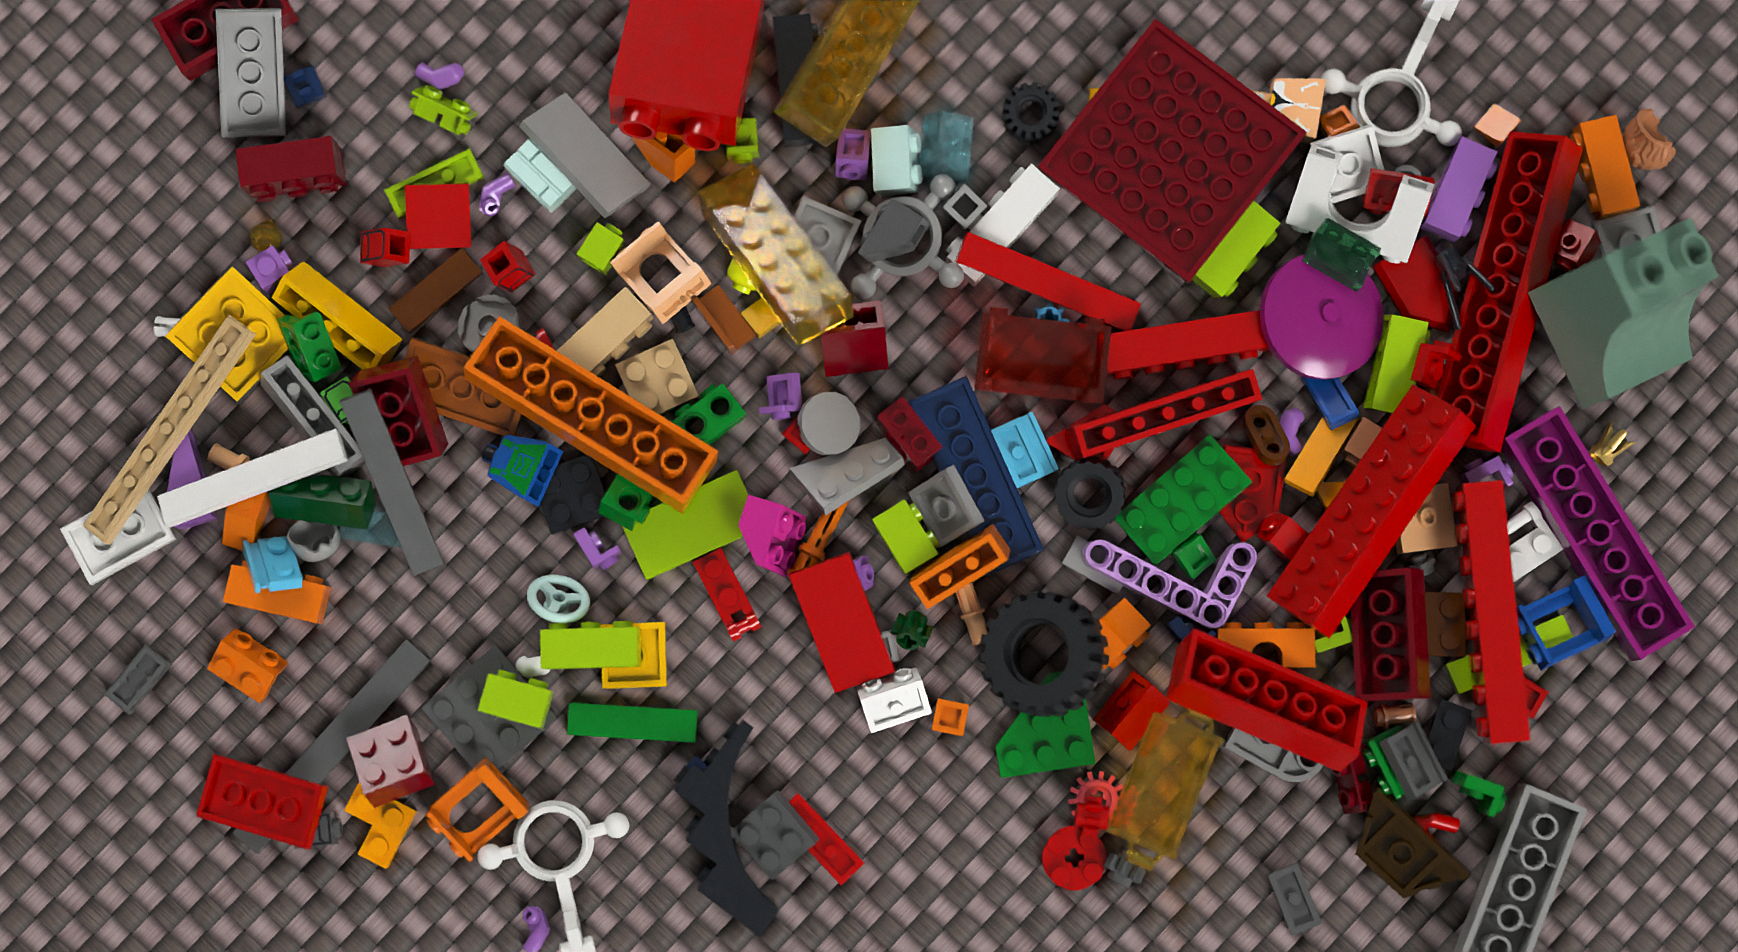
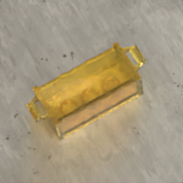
[1105,708,1224,871]

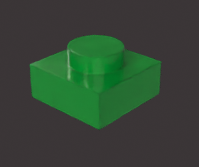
[1171,533,1217,579]

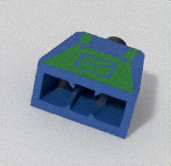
[482,435,563,507]

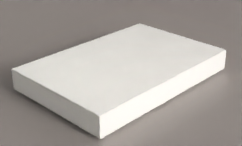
[60,488,177,585]

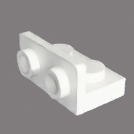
[856,668,932,733]

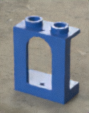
[1516,575,1616,671]

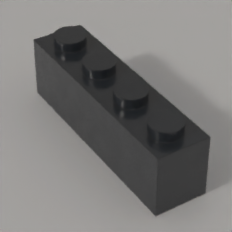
[773,13,828,147]

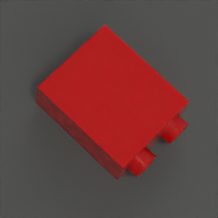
[608,0,765,151]

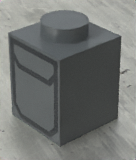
[294,811,343,849]

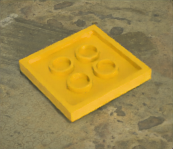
[165,266,288,402]

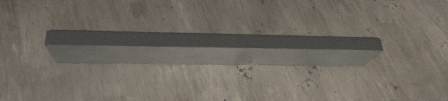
[233,639,432,854]

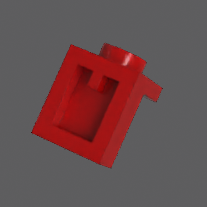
[1410,340,1462,390]

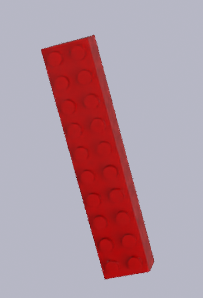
[1437,131,1583,453]

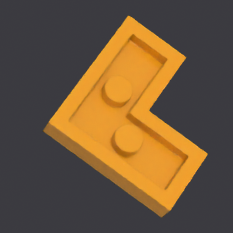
[344,782,417,869]

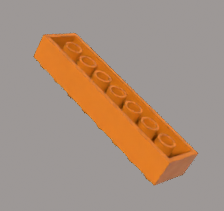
[463,316,719,514]

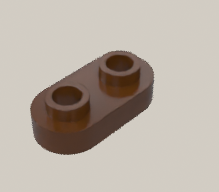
[1243,405,1290,465]

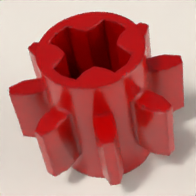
[1074,795,1110,837]

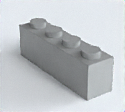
[261,355,365,477]

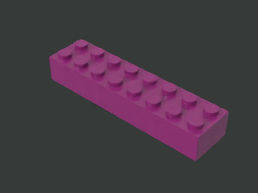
[1501,406,1695,661]

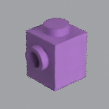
[246,245,295,294]

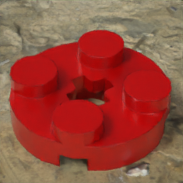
[1041,825,1107,891]

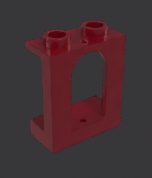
[876,396,943,474]

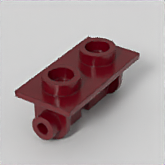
[1332,751,1373,815]

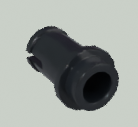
[671,306,695,334]

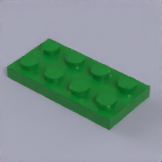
[1115,434,1252,567]

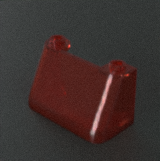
[973,307,1112,404]

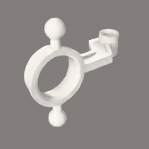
[1321,0,1462,147]
[477,800,629,952]

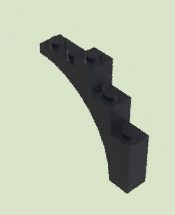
[673,719,779,937]

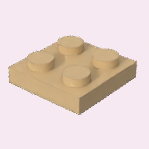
[615,339,699,415]

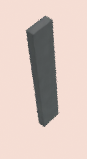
[340,388,444,576]

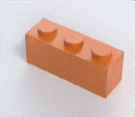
[1571,115,1640,220]
[909,524,1010,609]
[223,560,331,624]

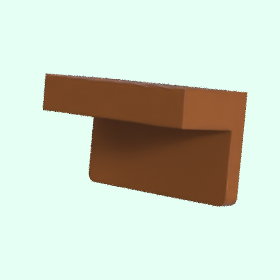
[692,285,756,355]

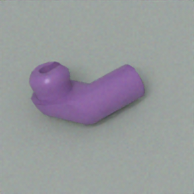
[415,62,464,89]

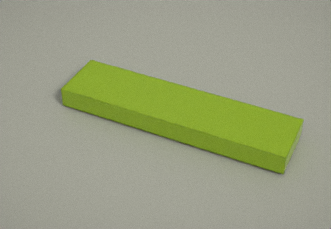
[1444,615,1573,694]

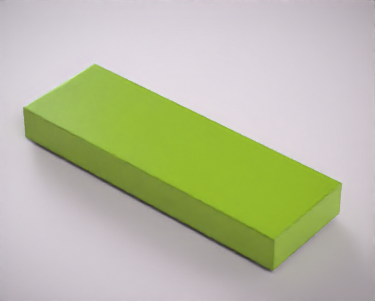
[384,148,484,220]

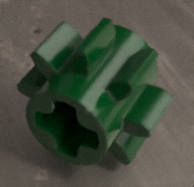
[891,610,933,650]

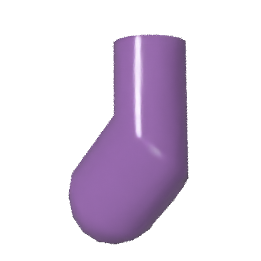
[479,173,515,216]
[1279,408,1304,457]
[523,906,550,952]

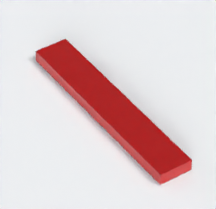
[954,232,1141,331]

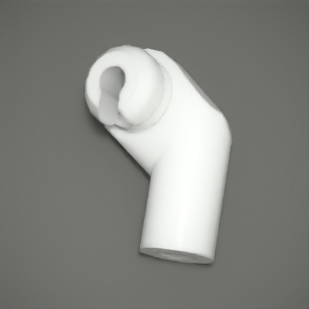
[515,655,551,678]

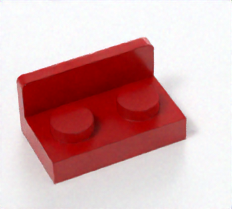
[1362,168,1435,218]

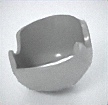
[287,520,341,562]

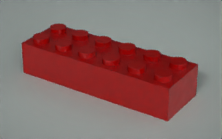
[1166,628,1368,772]

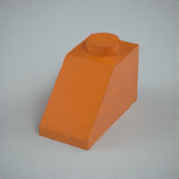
[631,132,695,183]
[222,491,271,551]

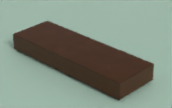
[388,248,483,334]

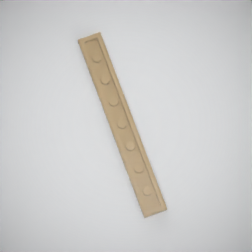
[82,315,256,545]

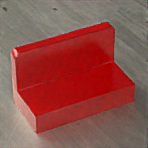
[1092,671,1170,751]

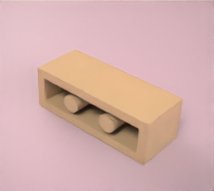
[557,287,654,377]

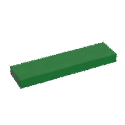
[567,703,698,743]

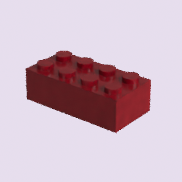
[151,0,300,81]
[1351,568,1431,701]

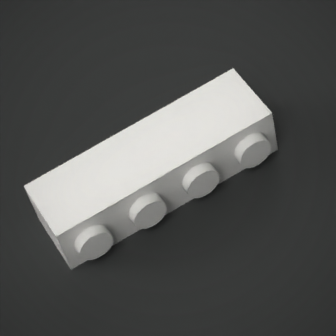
[946,163,1060,287]

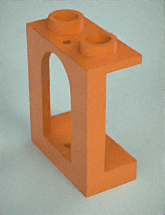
[426,756,530,862]

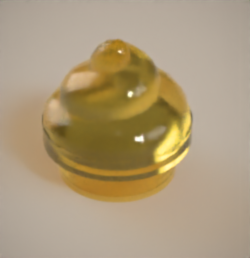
[250,220,283,252]

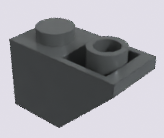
[858,198,930,263]

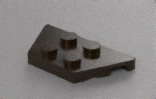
[1355,786,1471,898]

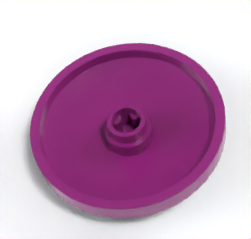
[1260,251,1384,380]

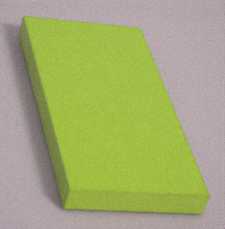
[622,470,748,580]

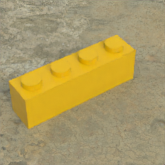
[271,261,403,370]

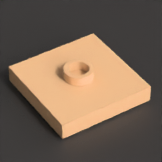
[1396,483,1458,554]

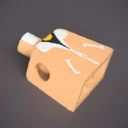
[1252,78,1326,144]

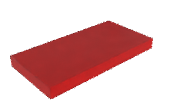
[789,551,896,693]
[196,754,328,850]

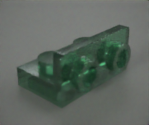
[1302,218,1381,292]

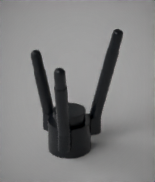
[1435,249,1495,330]

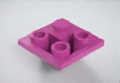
[738,495,807,577]

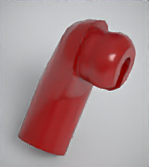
[1414,812,1460,833]

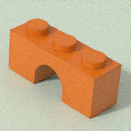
[1214,622,1315,668]

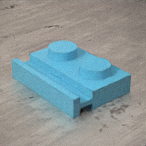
[991,412,1059,489]
[243,536,302,593]

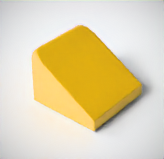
[740,294,785,339]

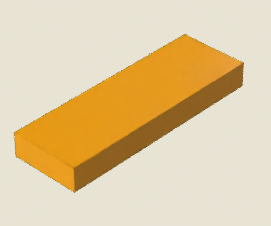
[1285,415,1360,497]

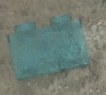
[919,111,973,181]

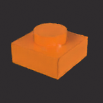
[931,698,969,736]

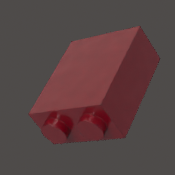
[817,300,889,377]

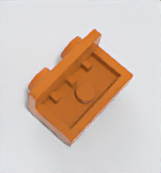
[207,629,288,704]

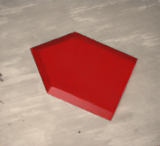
[1372,235,1459,333]
[1219,444,1286,543]

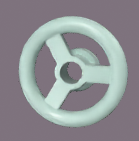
[527,574,590,623]

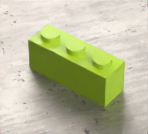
[1192,201,1281,298]
[1363,314,1430,414]
[540,621,642,670]

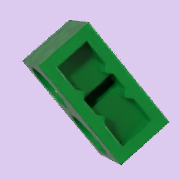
[672,383,747,445]
[598,474,658,531]

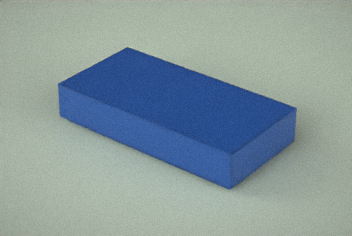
[1301,376,1359,431]

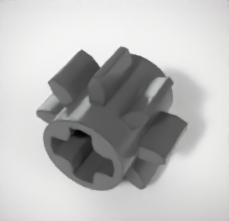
[1104,849,1146,889]

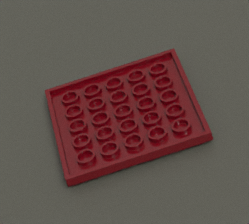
[1038,19,1307,284]

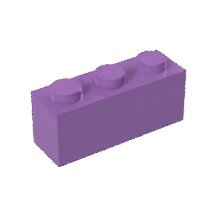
[1420,136,1498,243]

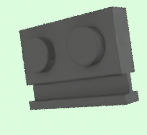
[1379,722,1448,801]

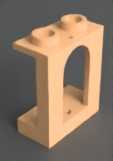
[610,221,712,324]

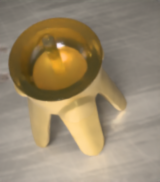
[1588,421,1636,468]

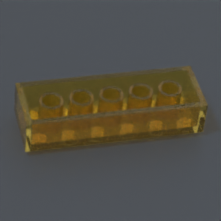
[773,0,920,147]
[698,163,854,346]

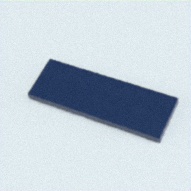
[908,375,1044,577]

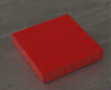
[405,184,472,249]

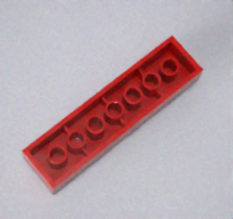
[1267,384,1476,639]
[1451,480,1531,744]

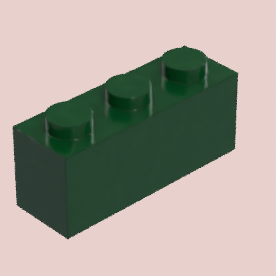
[269,473,376,530]

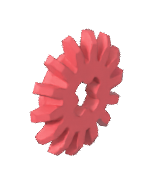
[1068,771,1126,823]

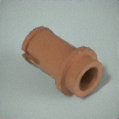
[1373,702,1416,730]

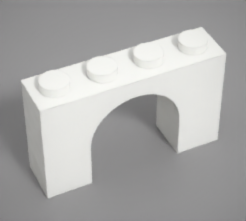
[1285,145,1435,263]

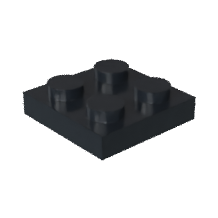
[541,455,606,535]

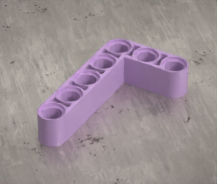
[1081,540,1257,629]

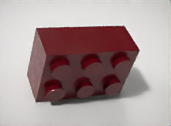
[235,136,347,202]
[349,356,448,466]

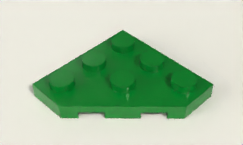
[995,671,1096,778]

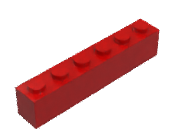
[1099,310,1273,380]
[1065,369,1262,458]

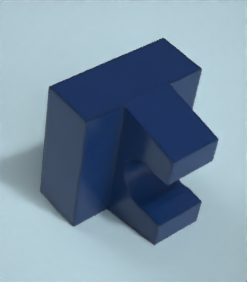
[284,66,327,109]

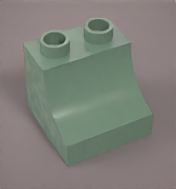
[1528,218,1719,409]

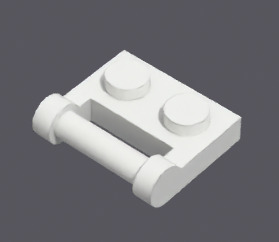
[1507,501,1563,582]

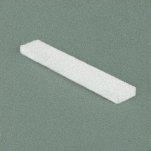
[157,429,348,528]

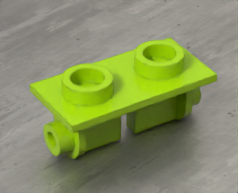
[409,85,478,135]

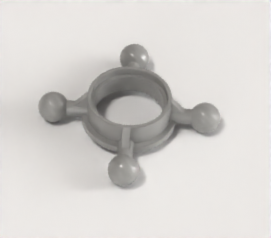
[843,174,964,299]

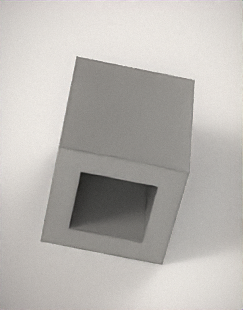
[940,184,987,229]

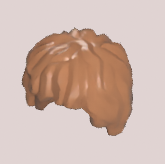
[1622,108,1676,171]

